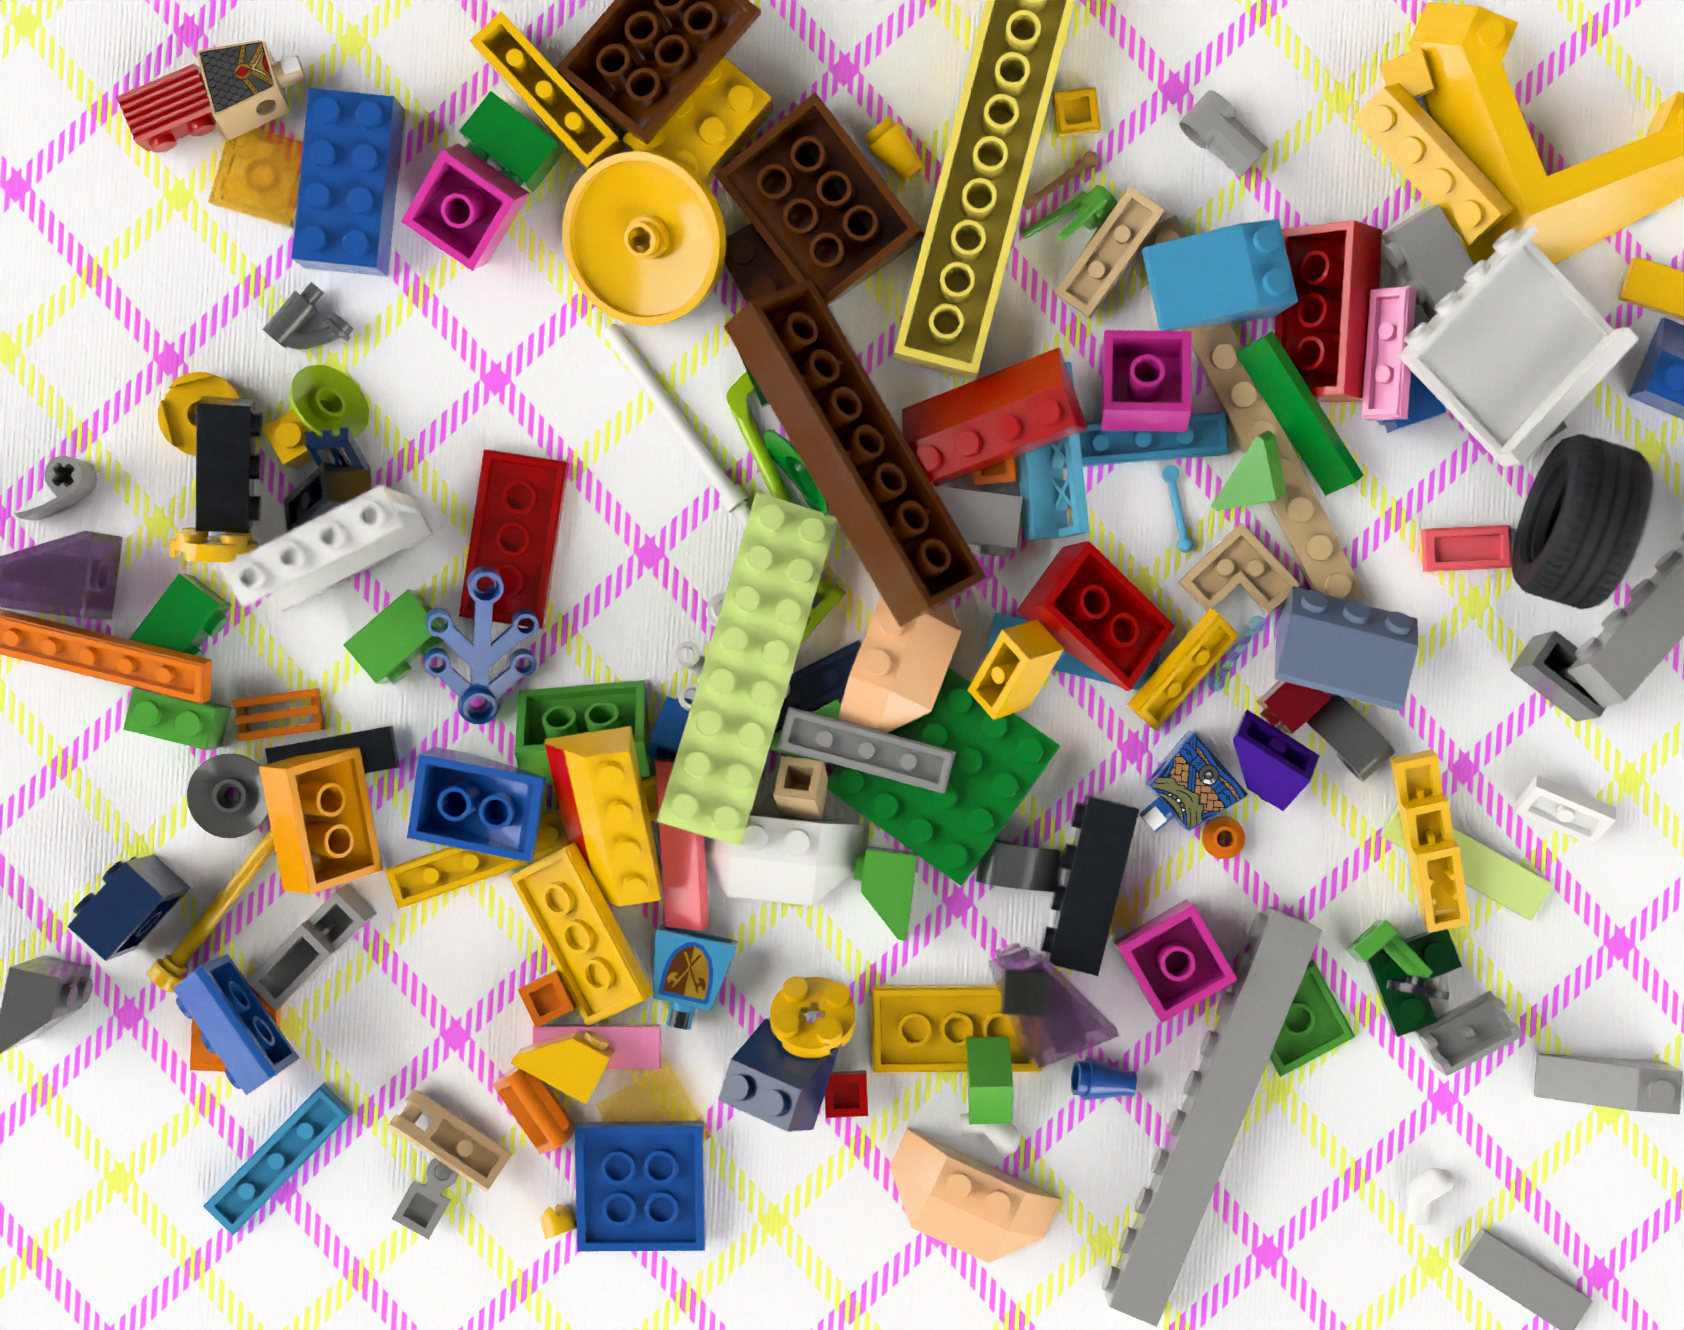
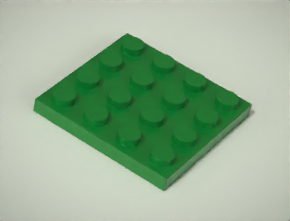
[827,667,1061,886]

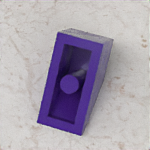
[1233,709,1320,811]

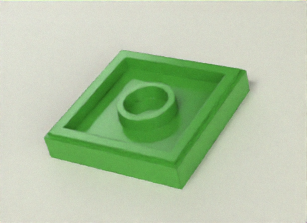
[1269,960,1355,1077]

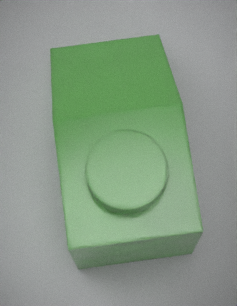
[854,846,917,941]

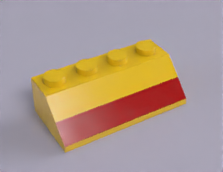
[544,726,662,907]

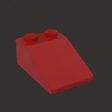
[1016,541,1175,691]

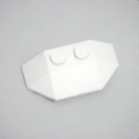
[704,812,864,906]

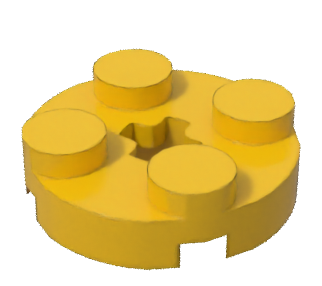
[158,372,243,456]
[169,527,259,563]
[770,976,856,1058]

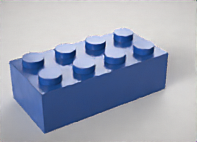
[291,88,405,277]

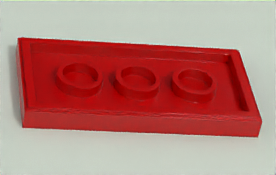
[459,449,569,629]

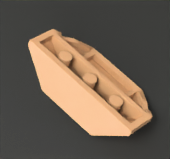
[837,596,962,733]
[890,1127,1062,1263]

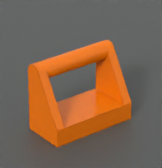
[492,1067,576,1154]

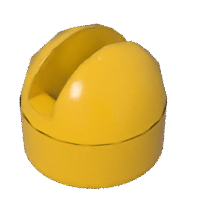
[541,1204,577,1239]

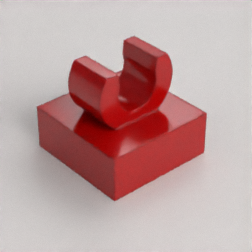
[825,1070,868,1118]

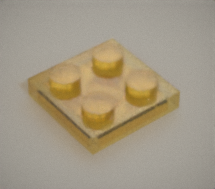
[208,128,303,229]

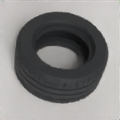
[1512,434,1653,610]

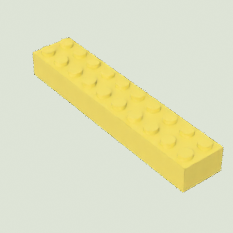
[893,0,1076,380]

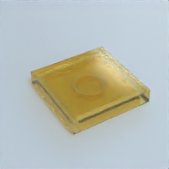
[596,1061,712,1140]

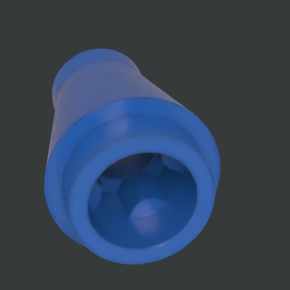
[1071,1057,1137,1100]

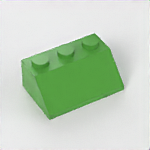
[514,680,651,785]

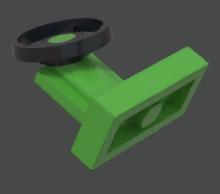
[1345,920,1450,1000]

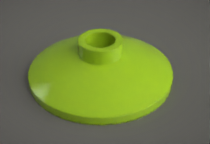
[289,365,369,438]

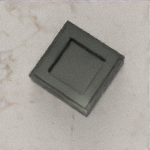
[1000,968,1049,1017]

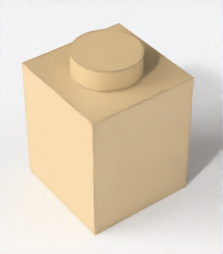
[773,756,828,821]

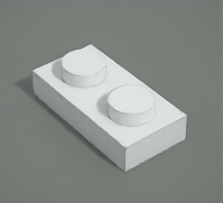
[1515,775,1616,846]

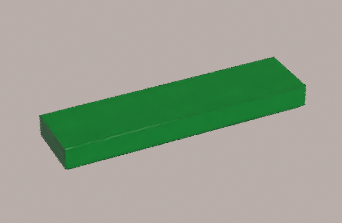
[1235,331,1364,496]

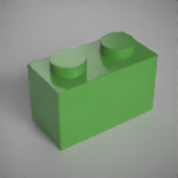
[343,589,445,684]
[123,688,231,750]

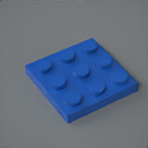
[574,1121,706,1252]

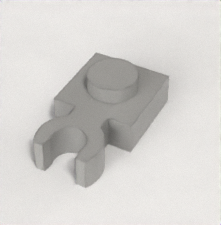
[392,1158,459,1240]

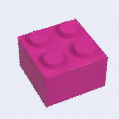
[401,143,530,271]
[1101,330,1192,432]
[1113,899,1237,1023]

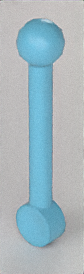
[1162,466,1193,553]

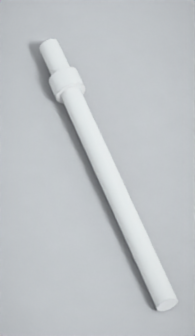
[603,323,751,528]

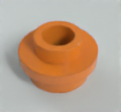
[1202,816,1245,859]

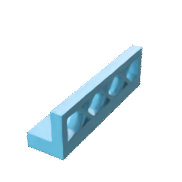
[1016,362,1090,541]

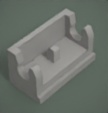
[1415,991,1523,1076]

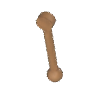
[1023,151,1099,210]

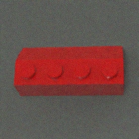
[1275,220,1383,403]
[902,347,1088,488]

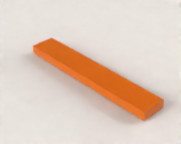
[0,609,212,704]

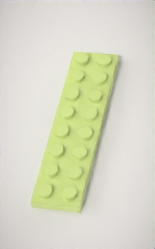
[656,492,837,847]

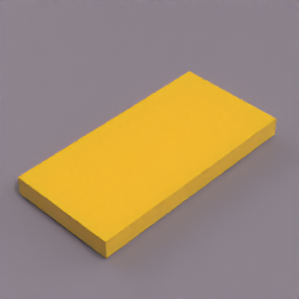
[509,842,655,1026]
[872,985,1043,1073]

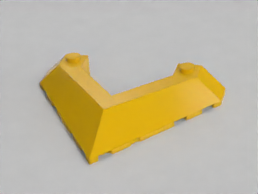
[1409,2,1684,265]

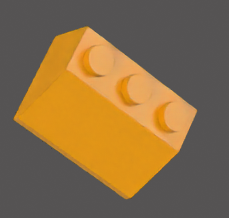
[259,747,383,895]

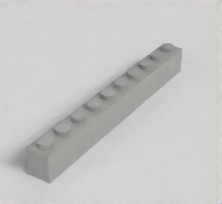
[1102,905,1322,1327]

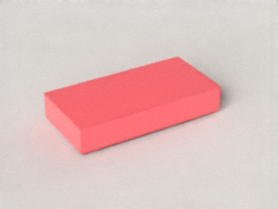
[1421,525,1512,572]

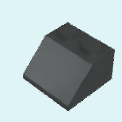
[0,956,93,1054]

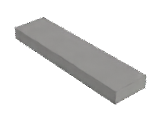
[778,707,956,794]

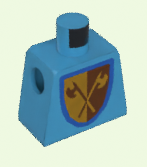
[653,924,739,1030]

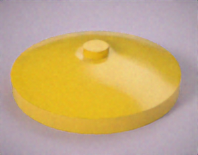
[562,150,726,326]

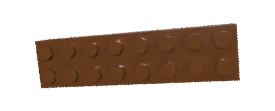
[724,279,987,627]

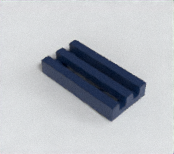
[305,427,371,478]

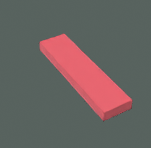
[655,758,709,931]

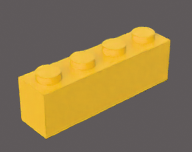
[469,11,624,170]
[1353,83,1515,245]

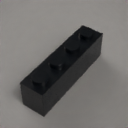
[1040,794,1139,976]

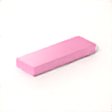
[1361,286,1417,421]
[533,1024,661,1070]

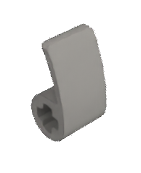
[14,456,98,521]

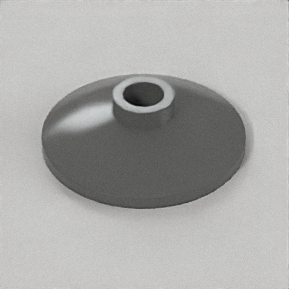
[187,753,268,838]

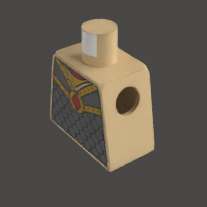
[196,40,307,141]

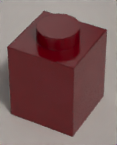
[1256,680,1331,734]

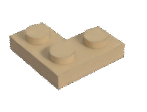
[1178,523,1301,614]

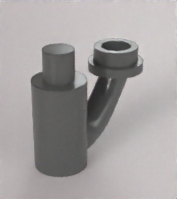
[262,282,354,349]

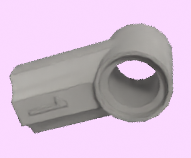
[1179,90,1268,178]

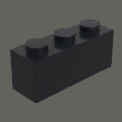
[195,396,263,534]

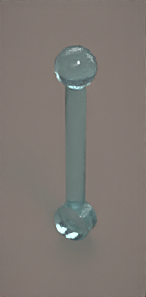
[1207,616,1266,691]

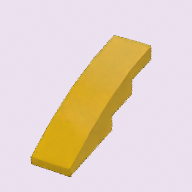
[1390,749,1470,933]

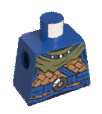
[1139,731,1248,833]

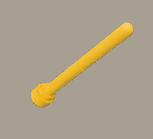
[146,828,275,993]

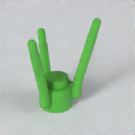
[1021,185,1118,267]

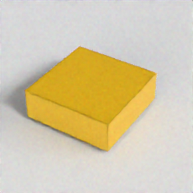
[1379,48,1436,99]
[1052,87,1101,138]

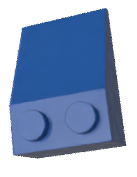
[407,747,546,863]

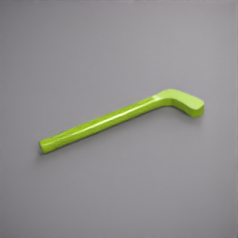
[726,371,793,503]

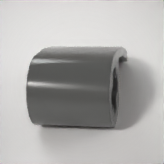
[1307,695,1395,782]
[976,840,1060,892]

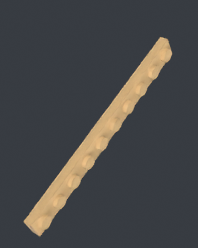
[1142,215,1366,601]

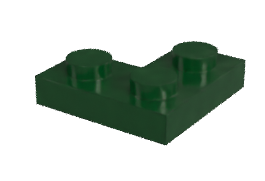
[1366,929,1462,1037]

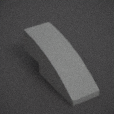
[246,883,377,1011]

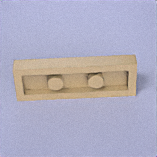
[1054,186,1166,319]

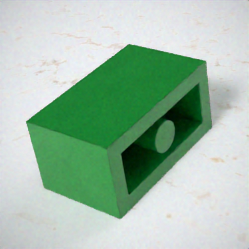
[459,90,564,192]
[129,573,232,657]

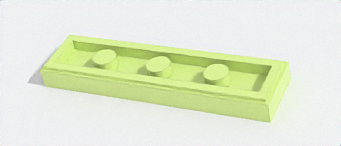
[1379,804,1553,921]

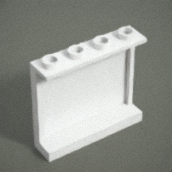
[1398,225,1639,467]
[221,485,434,611]

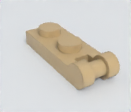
[388,1090,512,1192]

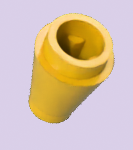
[864,116,924,182]

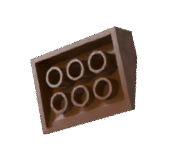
[555,0,762,145]
[715,92,925,307]

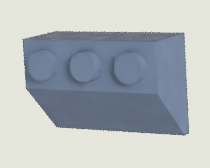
[1274,586,1419,711]

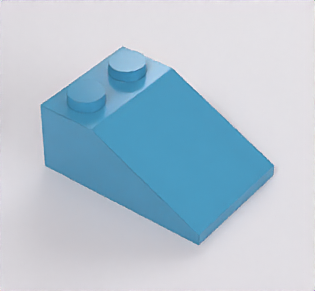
[1142,219,1298,331]

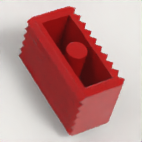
[116,63,217,153]

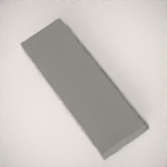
[1458,1228,1593,1330]

